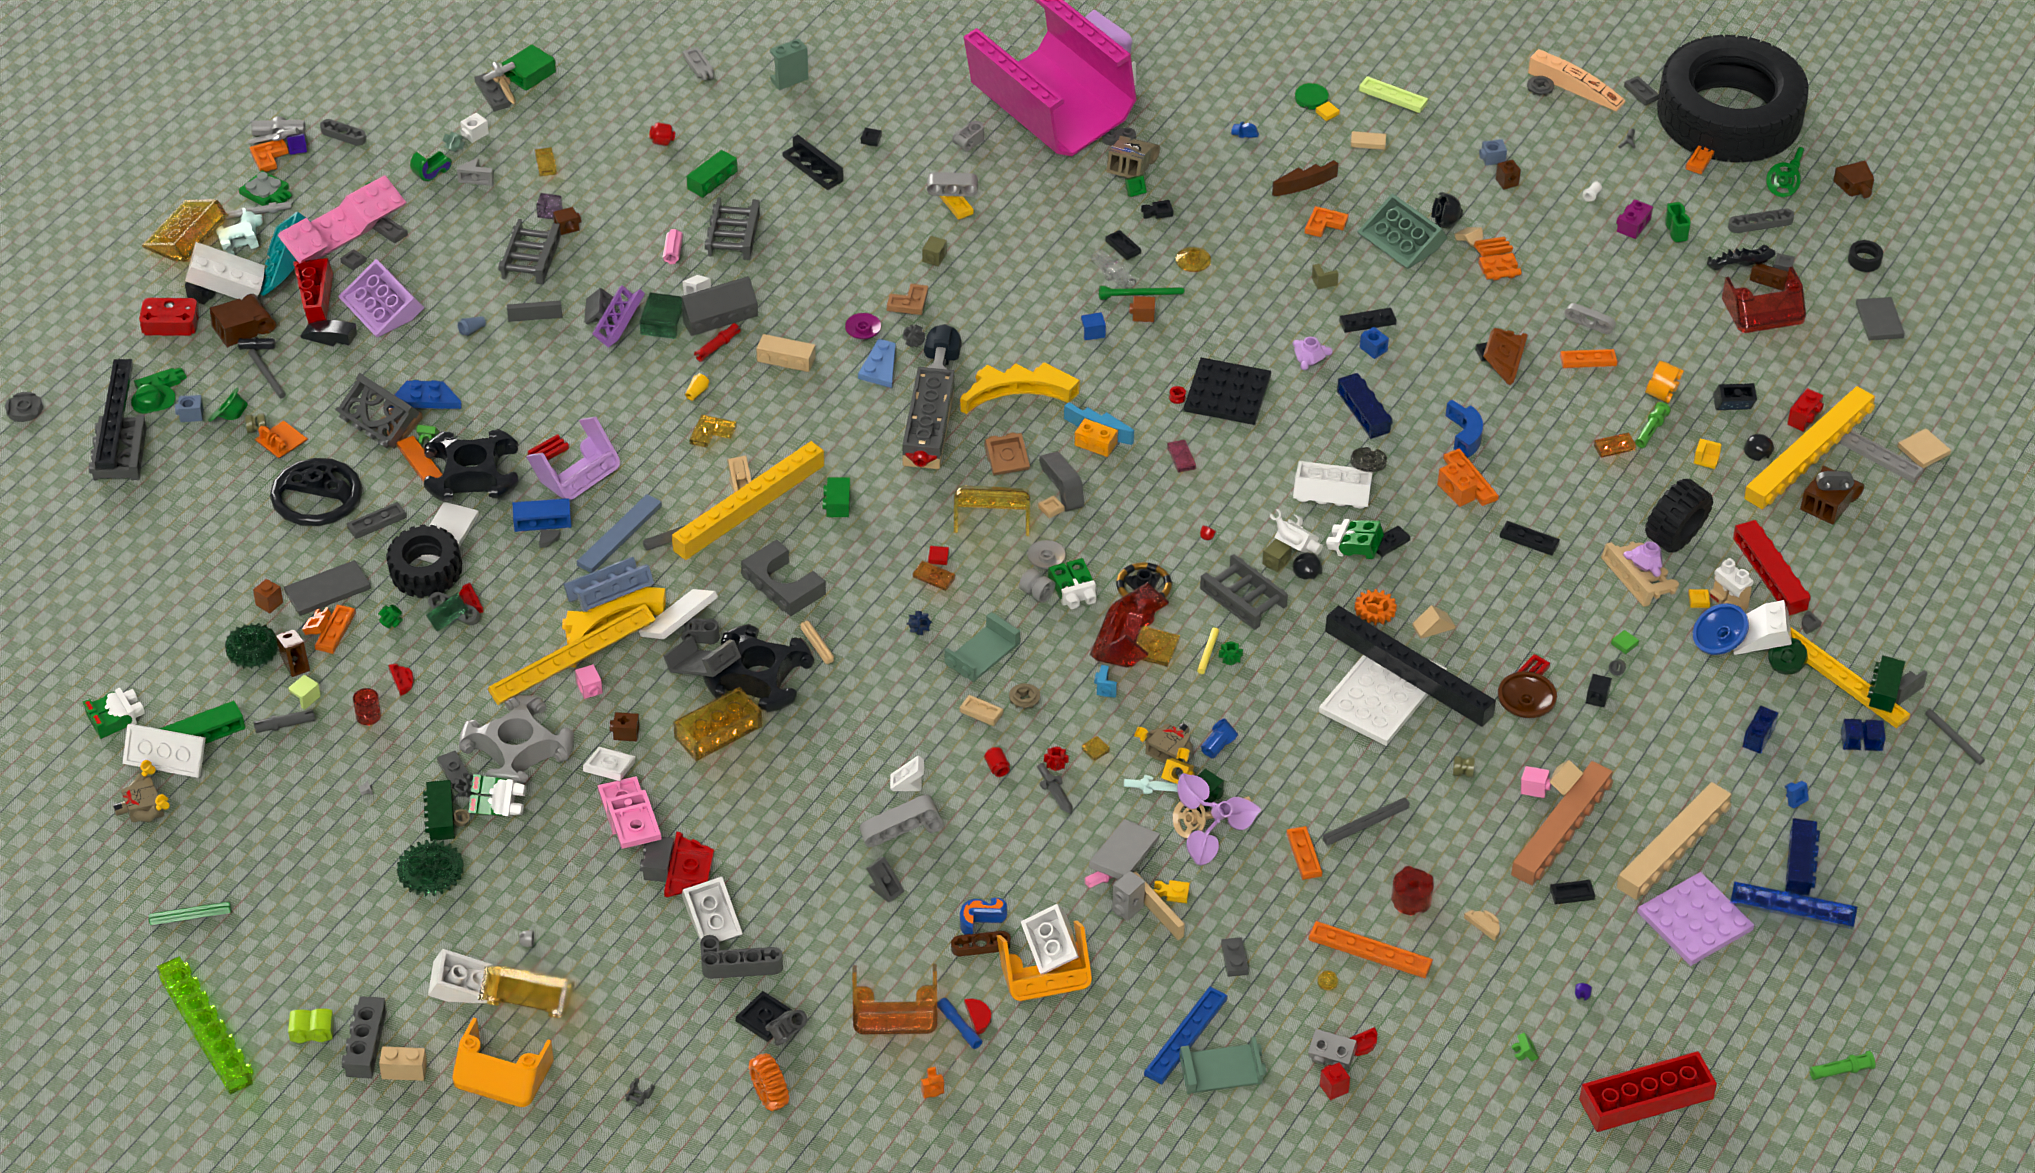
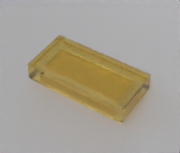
[535,147,557,176]

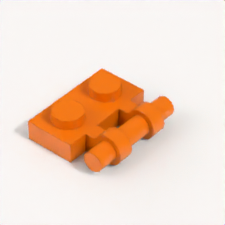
[1478,253,1521,281]

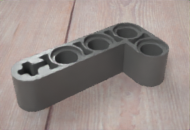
[1039,451,1084,512]
[700,935,783,979]

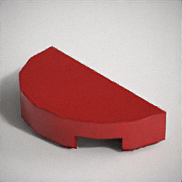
[457,582,483,613]
[388,664,414,696]
[964,998,991,1035]
[1349,1027,1378,1056]

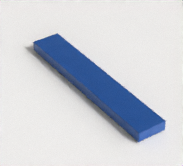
[1144,986,1228,1085]

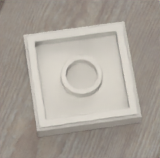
[583,747,636,781]

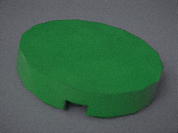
[1294,83,1329,110]

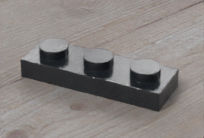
[1339,308,1397,333]

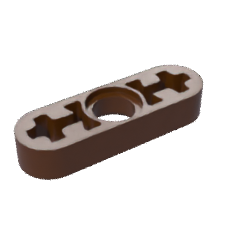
[951,931,1011,957]

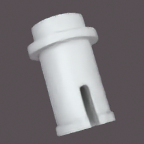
[1583,181,1602,202]

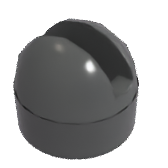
[1609,659,1626,676]

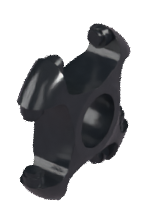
[424,428,519,502]
[703,624,814,713]

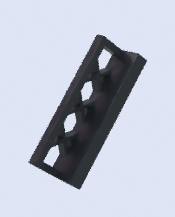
[782,134,843,190]

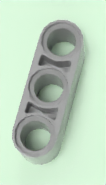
[927,172,978,197]

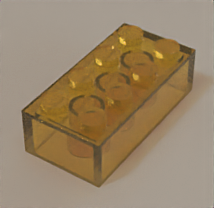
[673,687,762,761]

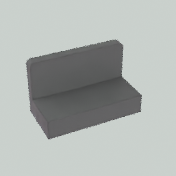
[584,288,613,325]
[1895,670,1928,705]

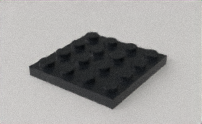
[1184,357,1271,425]

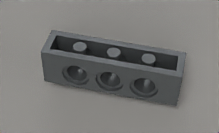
[342,996,387,1079]

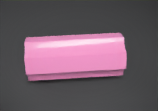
[663,229,683,264]

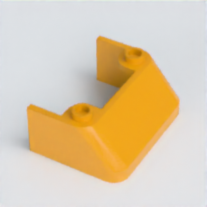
[997,920,1092,1001]
[452,1017,554,1107]

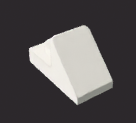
[890,756,924,791]

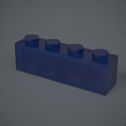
[1337,373,1393,439]
[1785,818,1820,896]

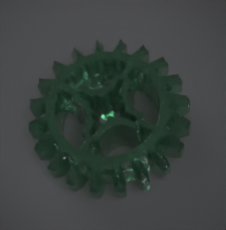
[225,622,278,669]

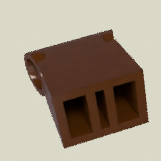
[210,294,276,348]
[1800,465,1865,525]

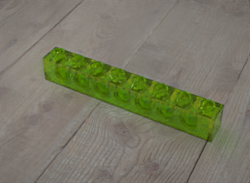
[156,956,254,1095]

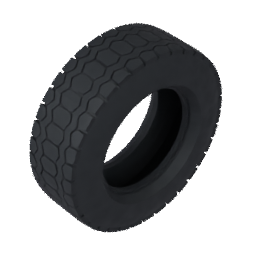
[1657,35,1808,162]

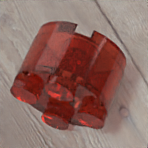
[1391,866,1434,915]

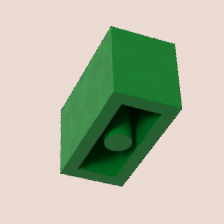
[823,477,850,518]

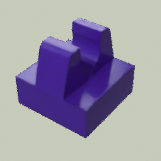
[286,134,307,155]

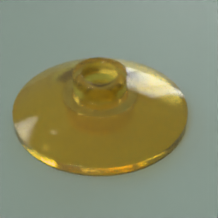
[1176,247,1211,272]

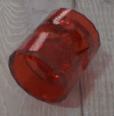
[353,688,381,725]

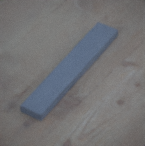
[577,494,662,573]

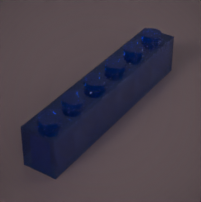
[1730,881,1858,929]

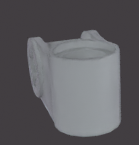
[952,121,984,151]

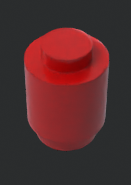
[984,747,1010,777]

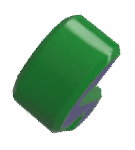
[410,151,452,182]

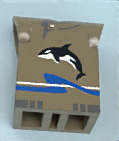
[1106,135,1160,178]

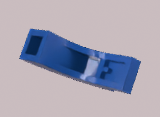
[1445,400,1483,458]

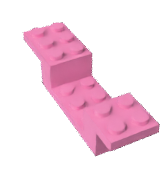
[278,175,406,264]

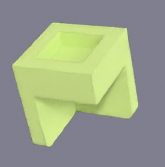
[288,675,321,710]

